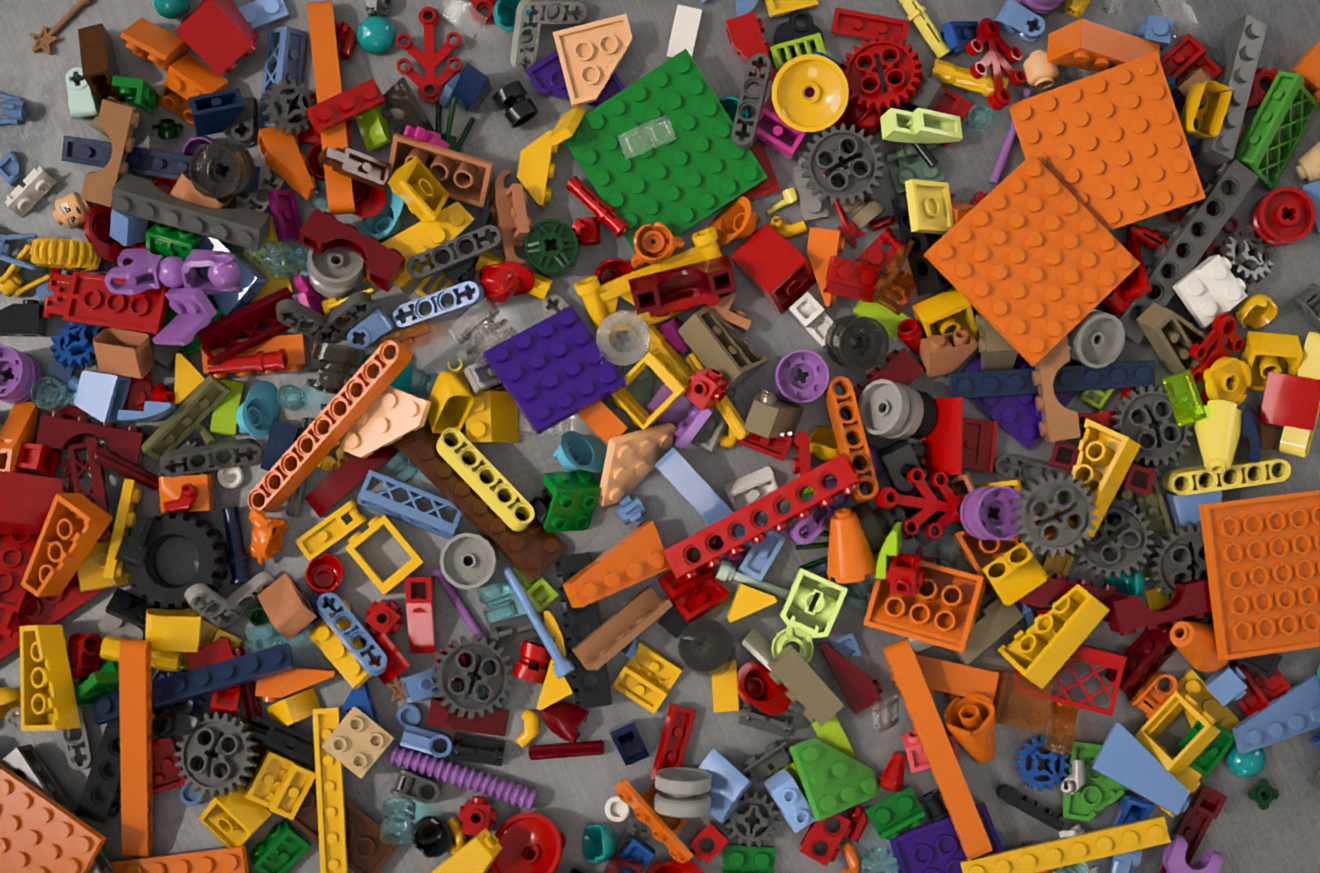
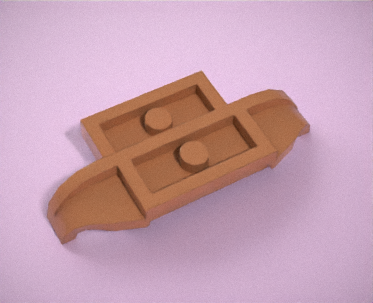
[489,168,531,266]

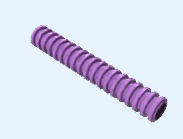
[389,743,537,811]

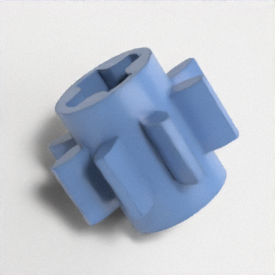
[616,494,647,527]

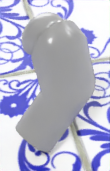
[1060,759,1086,795]

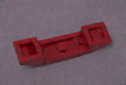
[304,444,399,518]
[1157,784,1228,873]

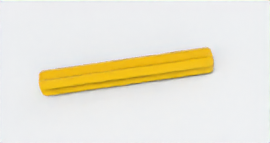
[685,353,750,440]

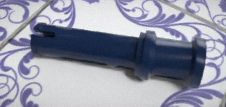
[222,506,253,585]

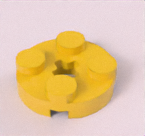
[1203,356,1251,406]

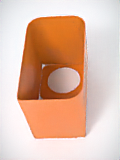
[158,474,215,513]

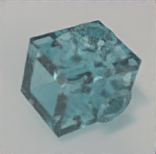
[244,623,284,654]
[860,846,899,873]

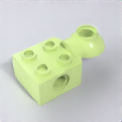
[771,568,848,664]

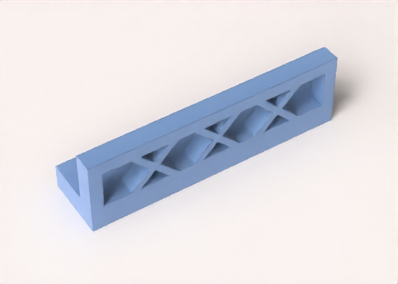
[258,26,307,132]
[357,470,462,540]

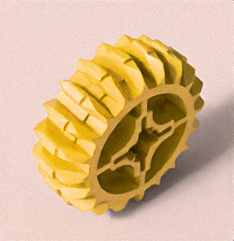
[30,238,101,272]

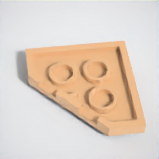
[553,14,633,107]
[339,386,432,458]
[598,422,676,507]

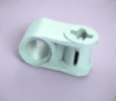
[65,67,100,119]

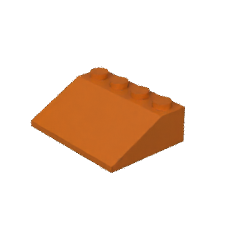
[863,556,987,653]

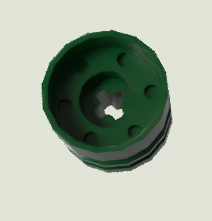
[525,219,580,278]

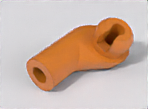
[840,841,860,873]

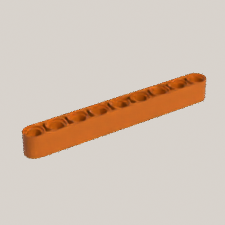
[307,0,356,215]
[247,340,412,513]
[883,638,993,860]
[119,639,153,857]

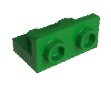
[112,75,159,115]
[145,222,203,268]
[74,660,119,707]
[1174,720,1235,778]
[864,785,926,840]
[250,819,311,873]
[722,843,775,873]

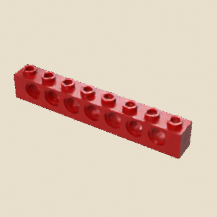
[663,453,862,581]

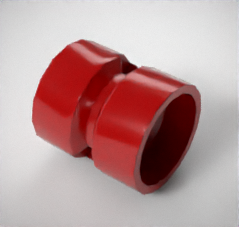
[512,640,552,684]

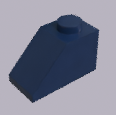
[452,63,492,113]
[188,88,245,137]

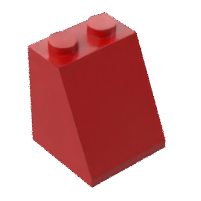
[175,0,259,76]
[730,223,817,315]
[0,471,67,534]

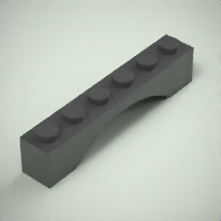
[1194,15,1267,168]
[112,174,271,251]

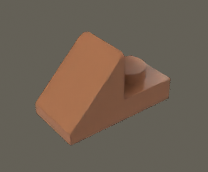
[701,292,752,333]

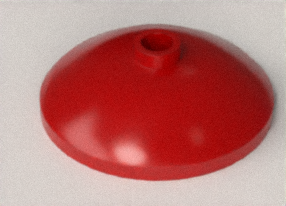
[491,812,563,873]

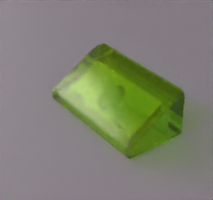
[1163,369,1207,427]

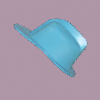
[359,187,404,243]
[236,381,282,439]
[553,431,607,473]

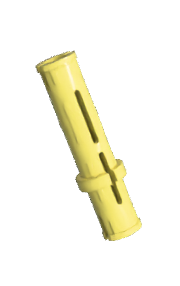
[899,0,952,59]

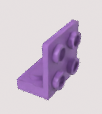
[152,288,218,346]
[645,383,713,451]

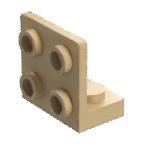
[322,706,395,779]

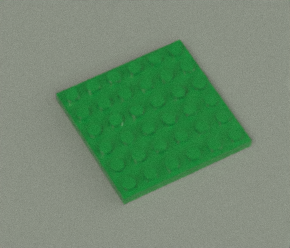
[564,49,768,253]

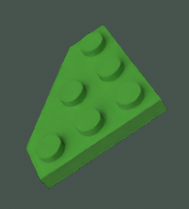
[789,738,882,821]
[1061,740,1128,822]

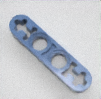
[392,281,484,328]
[317,592,387,676]

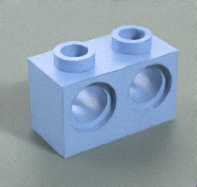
[763,769,815,833]

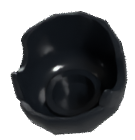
[411,815,452,858]

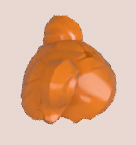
[631,222,685,269]
[248,509,289,565]

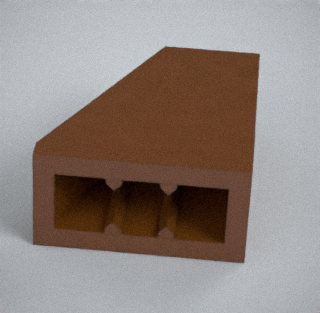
[78,23,125,106]

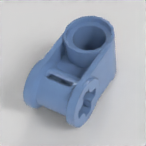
[994,0,1045,43]
[347,305,395,350]

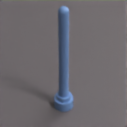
[503,567,576,679]

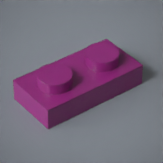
[267,190,302,242]

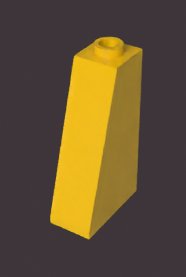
[429,828,502,873]

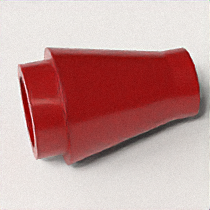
[897,319,924,355]
[879,753,907,793]

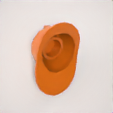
[708,196,761,247]

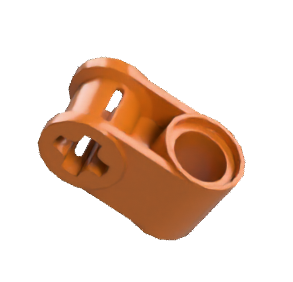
[1129,671,1178,720]

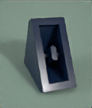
[610,719,649,766]

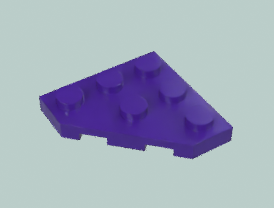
[525,51,625,107]

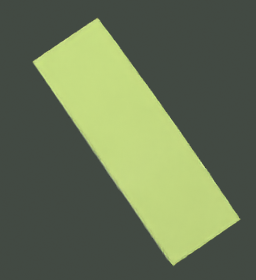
[880,108,963,144]

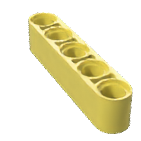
[1279,332,1320,458]
[436,428,535,532]
[1162,456,1291,496]

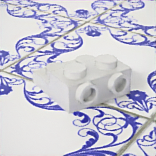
[1172,255,1247,328]

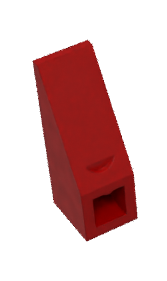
[725,12,778,89]
[405,576,435,653]

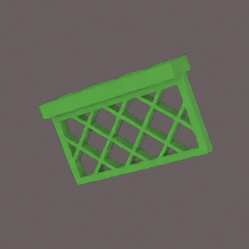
[1233,71,1319,191]

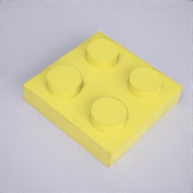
[905,179,954,235]

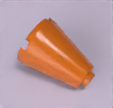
[827,508,877,583]
[1170,621,1229,673]
[944,693,996,763]

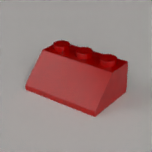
[919,397,963,477]

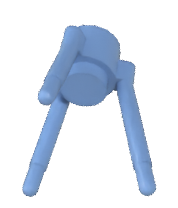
[0,92,27,125]
[0,233,47,273]

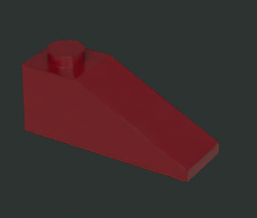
[818,642,883,714]
[427,697,510,737]

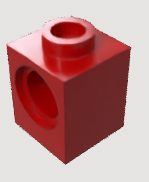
[15,443,61,478]
[210,686,242,719]
[689,820,729,864]

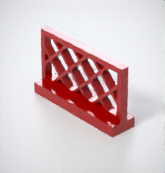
[1010,630,1127,716]

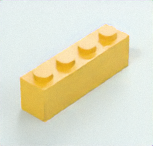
[997,584,1110,689]

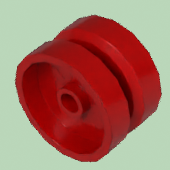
[1249,187,1316,247]

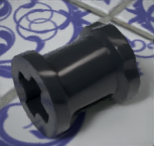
[918,789,949,822]

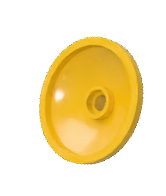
[772,54,849,132]

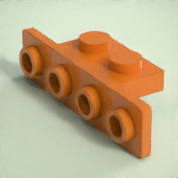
[614,779,694,864]

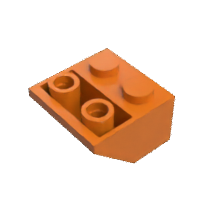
[120,17,191,72]
[159,54,228,127]

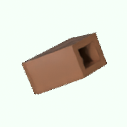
[919,329,978,378]

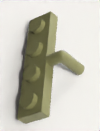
[141,374,231,461]
[1116,436,1173,540]

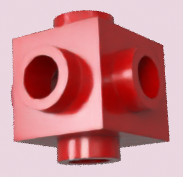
[683,367,729,410]
[886,553,925,596]
[365,599,405,636]
[459,796,497,836]

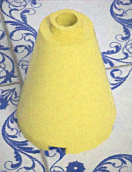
[1192,400,1244,474]

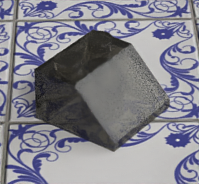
[381,77,435,136]

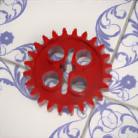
[841,34,923,114]

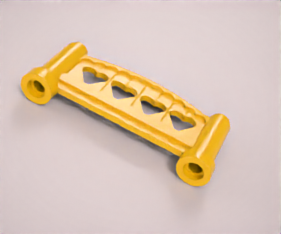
[574,227,730,344]

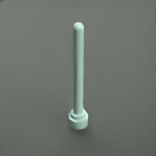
[715,559,789,600]

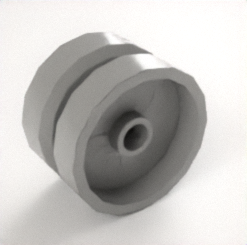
[307,249,364,299]
[1067,308,1125,368]
[858,379,924,440]
[439,533,499,590]
[654,767,712,818]

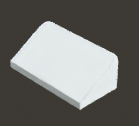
[723,466,779,512]
[741,628,774,671]

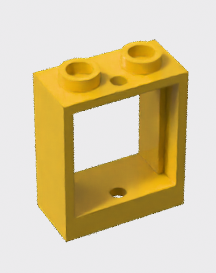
[611,348,690,430]
[345,515,426,595]
[1134,691,1221,777]

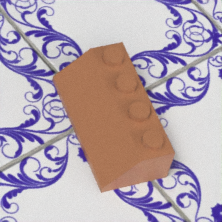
[388,133,495,208]

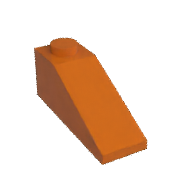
[255,666,339,702]

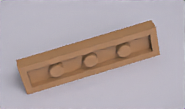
[572,586,673,670]

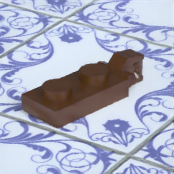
[319,147,391,190]

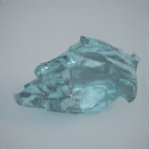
[243,241,308,279]

